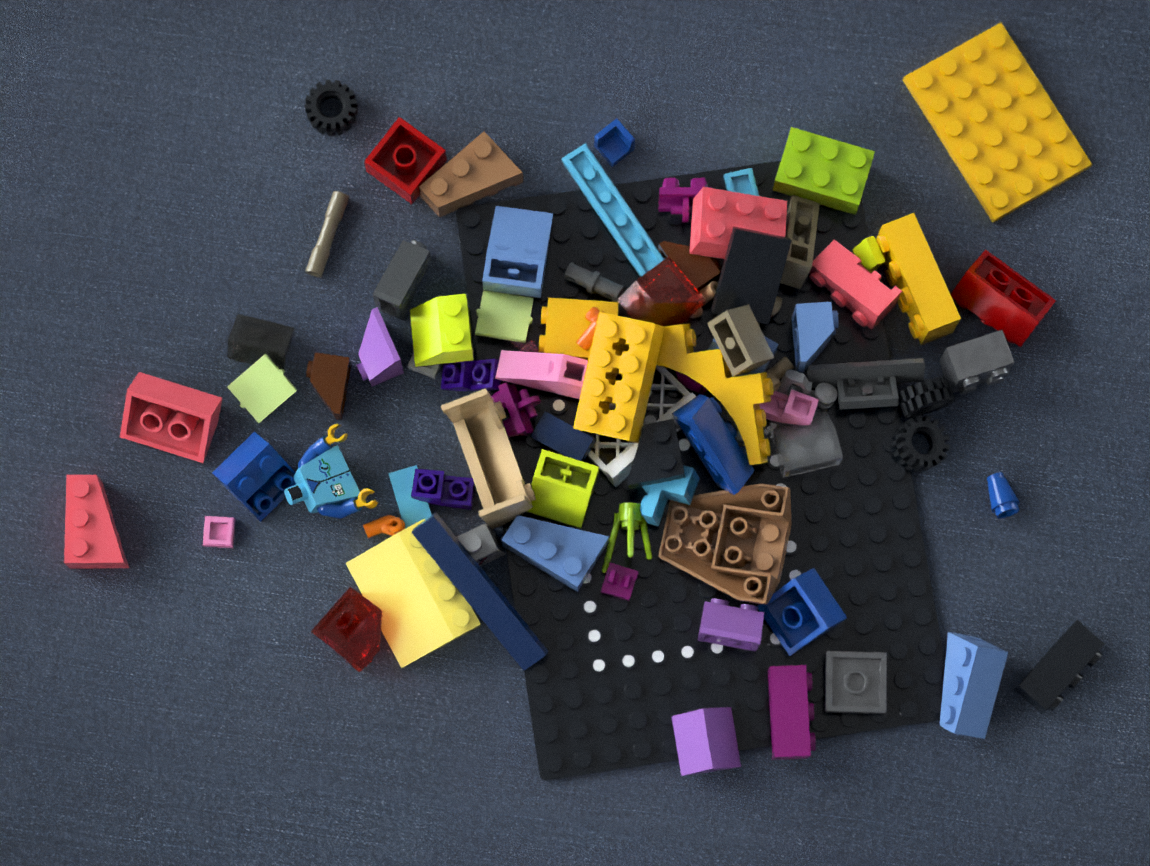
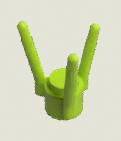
[602,502,652,573]

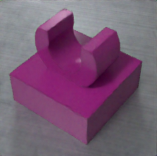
[601,562,638,601]

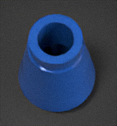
[986,472,1020,519]

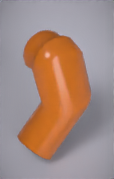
[363,515,405,538]

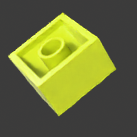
[410,294,474,367]

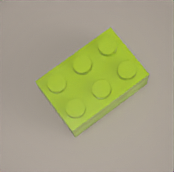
[773,127,875,215]

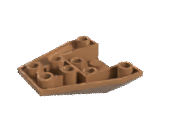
[658,483,792,605]

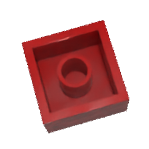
[364,117,447,204]

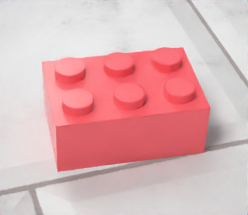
[690,187,787,259]

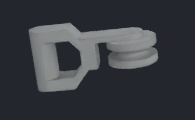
[777,369,838,409]

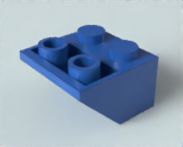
[212,432,296,522]

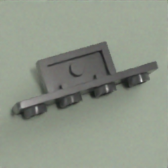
[807,358,925,410]

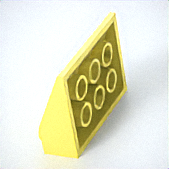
[346,519,481,668]

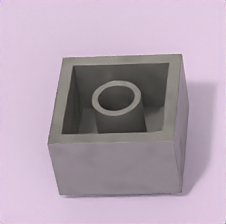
[939,330,1015,395]

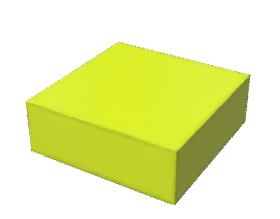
[852,236,886,273]

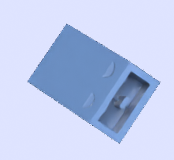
[482,206,553,298]

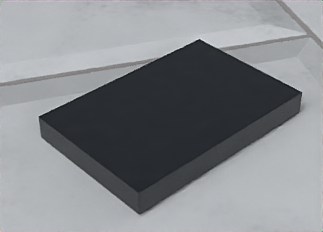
[711,226,792,324]

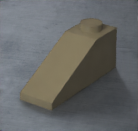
[780,195,820,289]

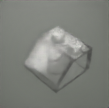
[768,408,843,478]

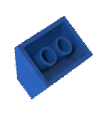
[672,394,755,495]

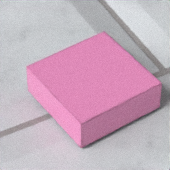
[203,516,236,548]

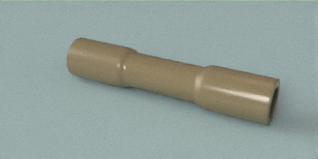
[305,191,349,278]

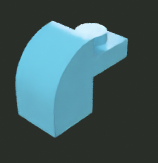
[640,466,700,526]

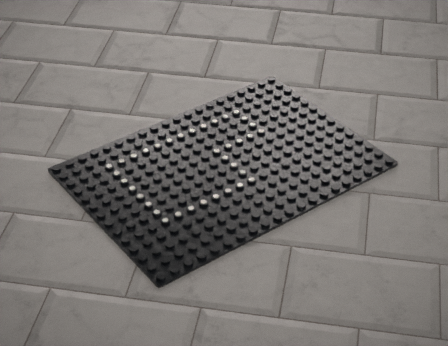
[456,161,945,781]

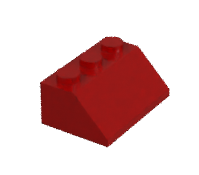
[950,250,1056,347]

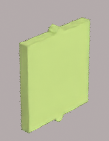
[475,290,534,343]
[227,353,297,423]

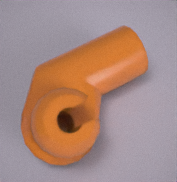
[576,307,604,351]

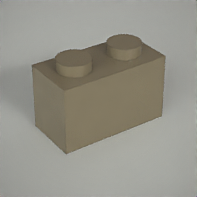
[707,305,775,376]

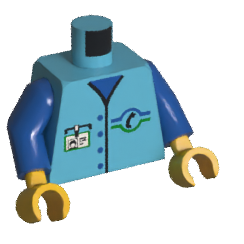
[284,424,378,519]

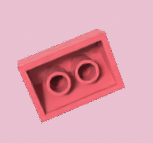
[120,372,222,463]

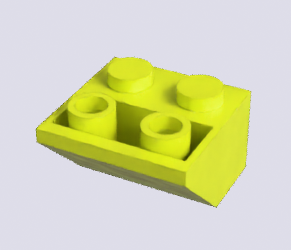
[526,449,599,529]

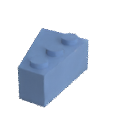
[501,515,609,592]
[940,632,1008,739]

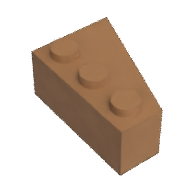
[419,132,523,217]

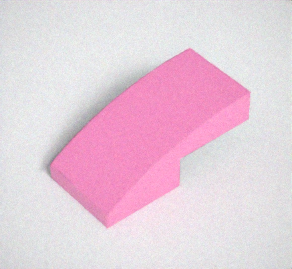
[759,389,819,425]

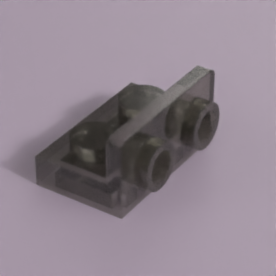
[227,314,294,370]

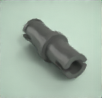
[564,262,624,302]

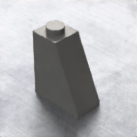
[373,240,431,320]

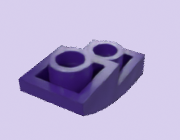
[441,359,501,391]
[411,469,475,510]

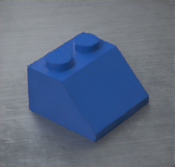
[757,568,847,656]

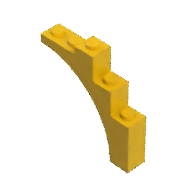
[622,324,774,465]

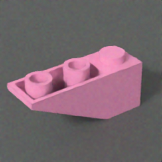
[495,350,588,399]

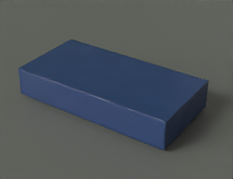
[530,411,596,462]

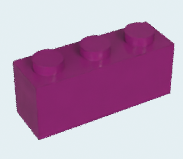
[768,665,816,760]

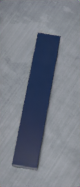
[411,513,548,670]

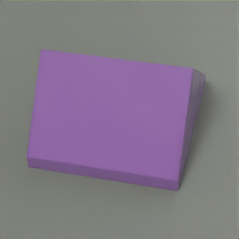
[672,707,741,776]

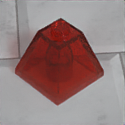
[617,257,707,327]
[311,587,382,673]

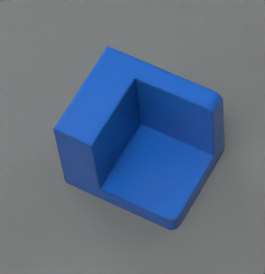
[594,118,635,167]

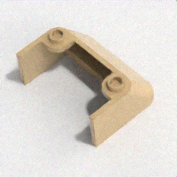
[441,388,536,529]

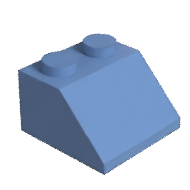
[791,302,838,373]

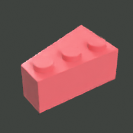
[809,240,902,330]
[64,475,129,569]

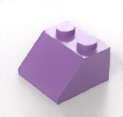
[697,598,764,652]

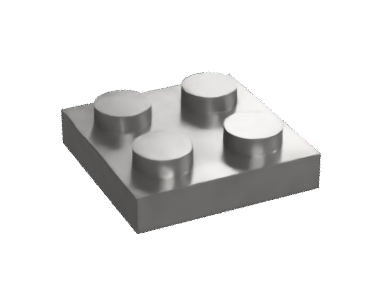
[825,651,887,714]

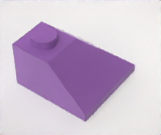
[356,307,404,387]

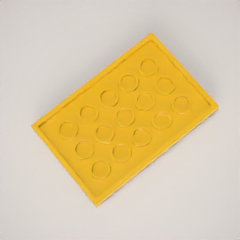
[903,22,1092,223]

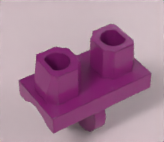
[659,178,712,223]
[492,382,541,438]

